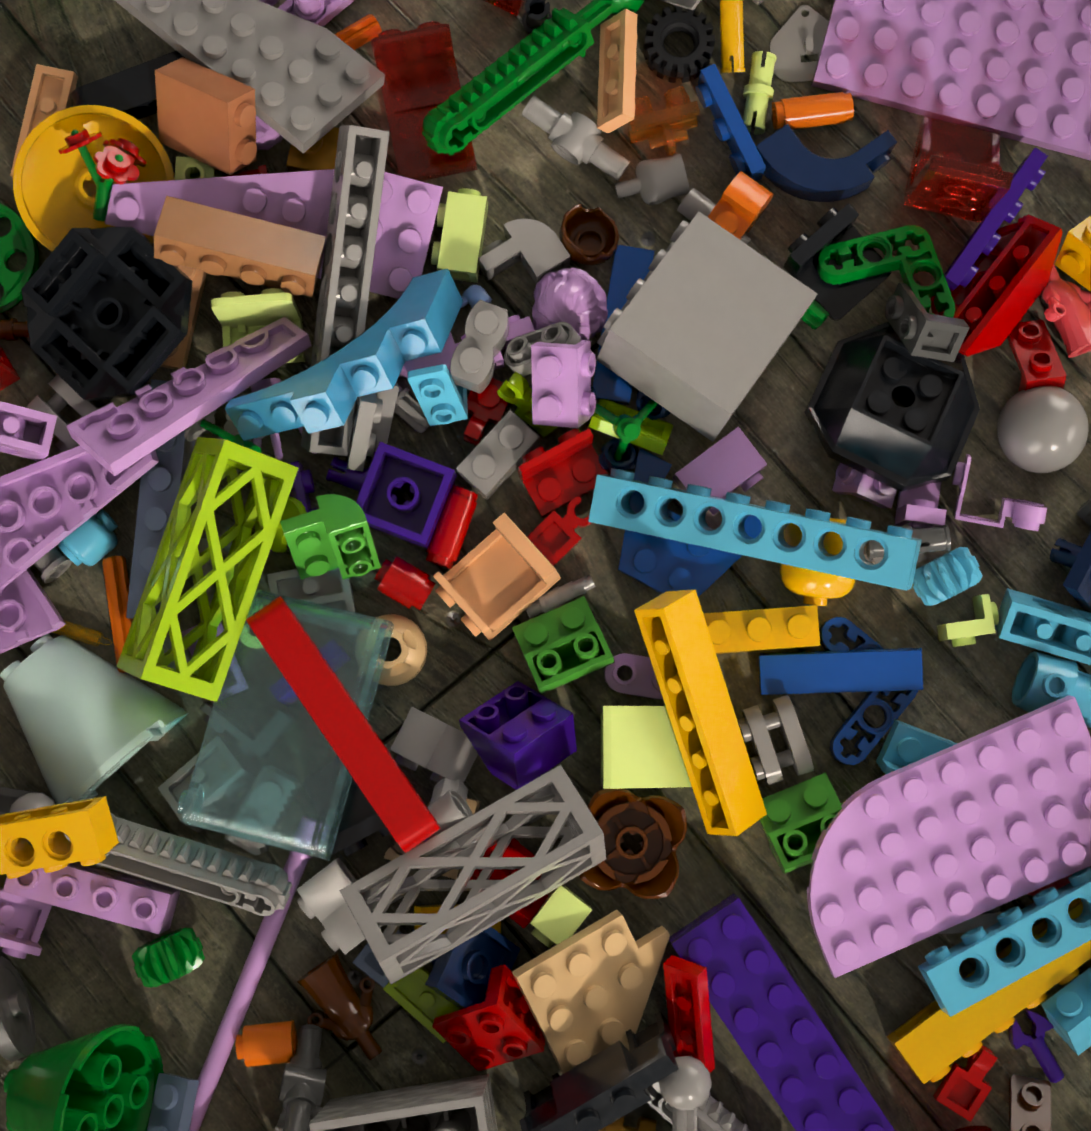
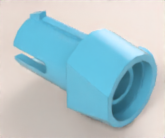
[1012,651,1091,728]

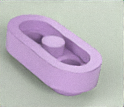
[604,653,663,700]

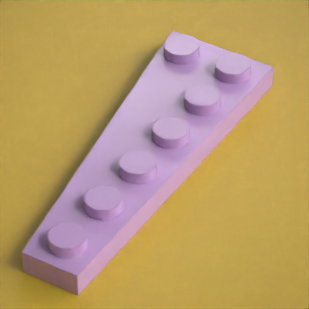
[66,317,311,476]

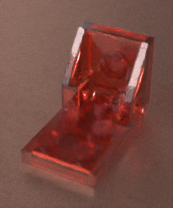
[904,116,1014,223]

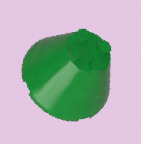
[3,1024,164,1131]

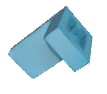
[407,364,468,426]

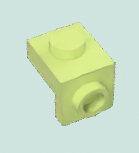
[937,594,999,647]

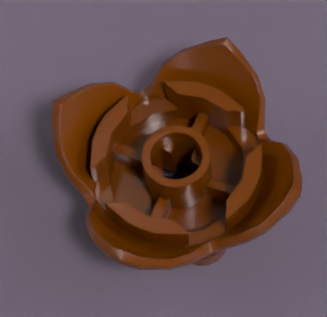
[579,789,687,899]

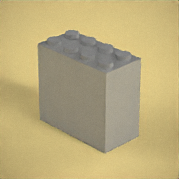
[596,211,818,442]
[309,1074,498,1131]

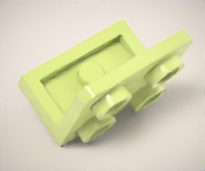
[211,288,305,363]

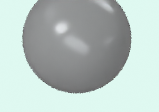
[997,386,1089,473]

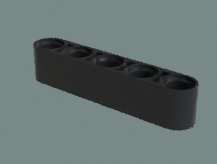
[70,51,185,120]

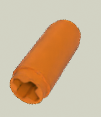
[772,92,854,130]

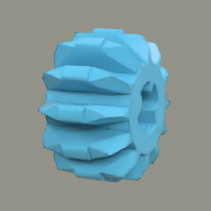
[913,547,983,606]

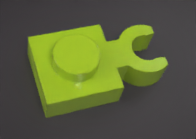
[497,372,557,437]

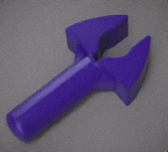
[1008,1008,1064,1083]

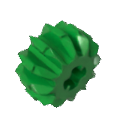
[132,927,205,988]

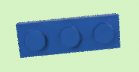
[695,64,766,181]

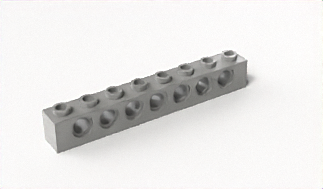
[301,125,390,456]

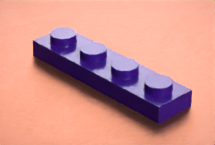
[944,147,1048,292]

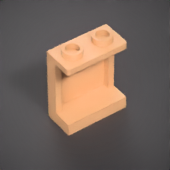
[433,512,561,641]

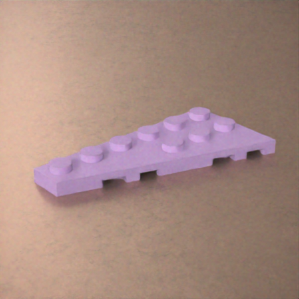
[0,446,159,591]

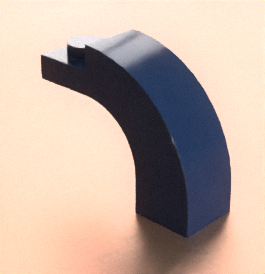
[756,124,897,202]

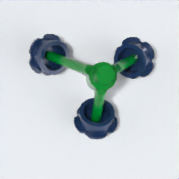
[591,385,671,472]

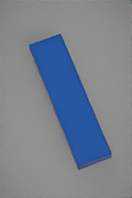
[593,245,654,405]
[759,648,923,695]

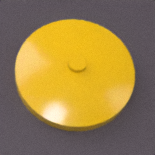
[13,105,174,252]

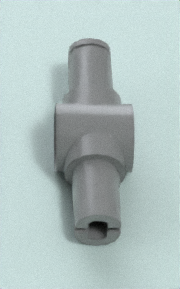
[522,95,631,181]

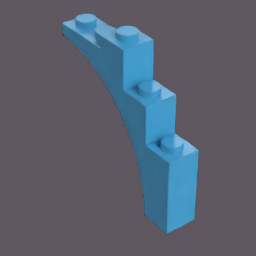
[225,268,463,441]

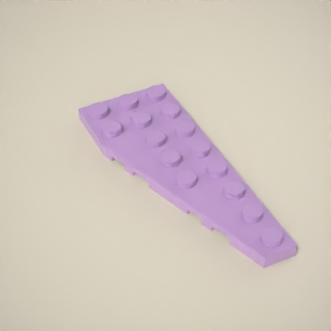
[105,169,443,299]

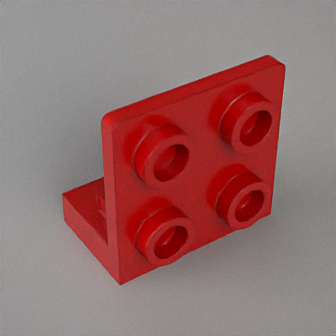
[518,428,608,518]
[432,964,546,1071]

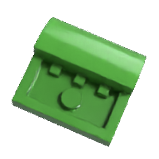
[280,494,381,580]
[512,596,615,695]
[759,772,843,874]

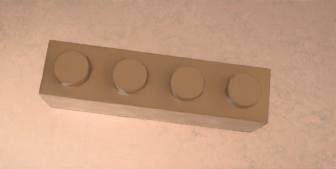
[154,196,326,297]

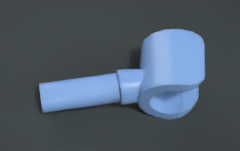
[461,285,492,308]

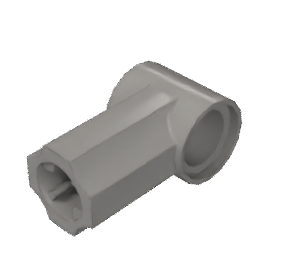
[427,778,473,839]

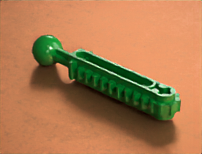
[422,0,645,156]

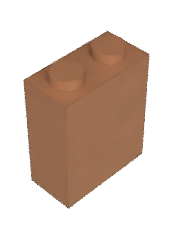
[155,57,257,175]

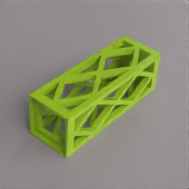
[117,437,299,702]

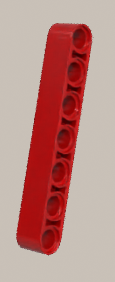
[246,596,441,853]

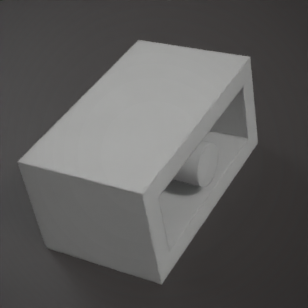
[456,410,540,501]

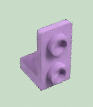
[894,482,947,529]

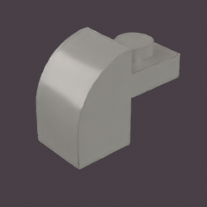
[478,218,570,284]

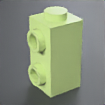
[431,188,488,283]

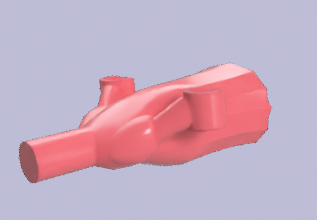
[1042,264,1091,358]

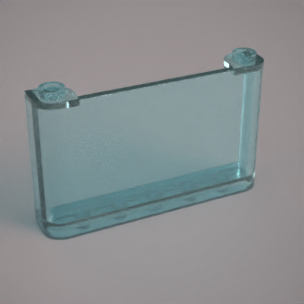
[177,589,394,861]

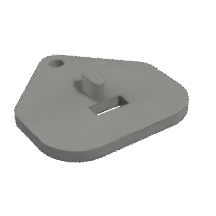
[770,5,829,83]

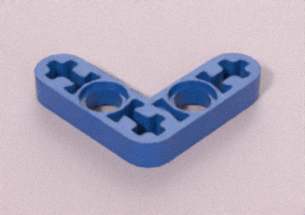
[819,617,918,765]

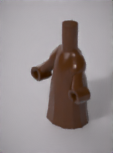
[297,954,382,1060]

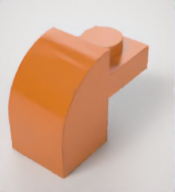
[708,171,774,240]

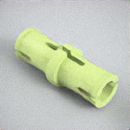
[743,51,777,135]

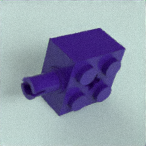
[326,442,457,548]

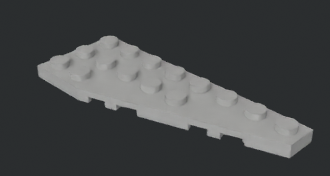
[114,0,385,153]

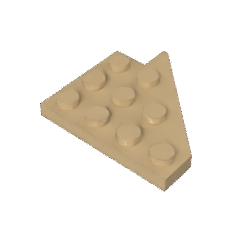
[512,909,670,1074]

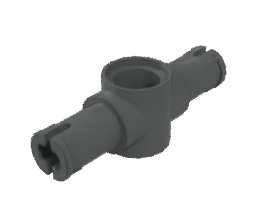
[279,1024,327,1131]

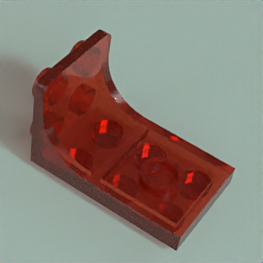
[371,21,477,181]

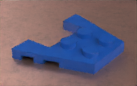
[618,448,762,597]

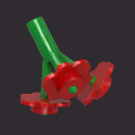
[58,129,147,221]

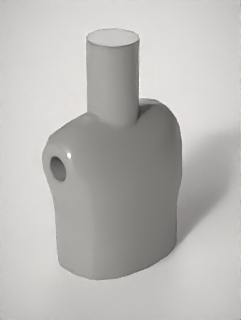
[614,153,690,205]

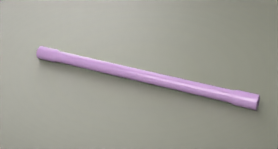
[189,816,325,1131]

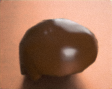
[559,204,619,265]

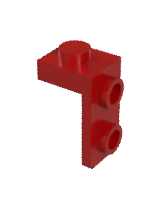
[1007,319,1067,392]

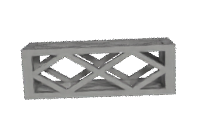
[339,765,606,985]

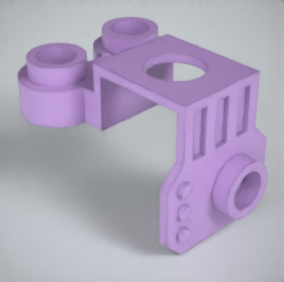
[952,454,1048,531]

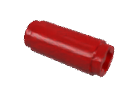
[426,486,478,569]

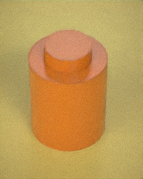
[235,1020,297,1067]

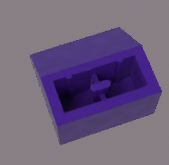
[459,681,577,790]

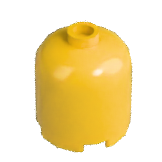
[780,518,856,606]

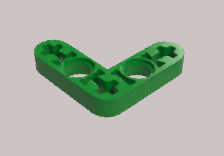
[817,225,956,318]

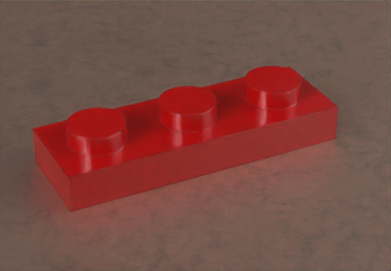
[663,955,715,1073]

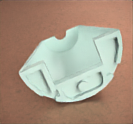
[0,634,187,805]

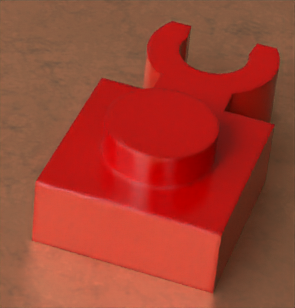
[527,496,592,566]

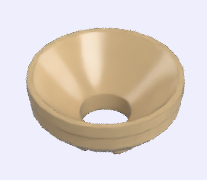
[355,614,428,686]

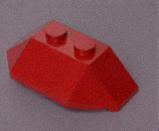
[931,214,1063,357]

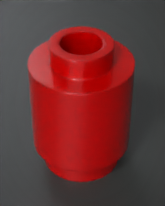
[374,556,436,610]

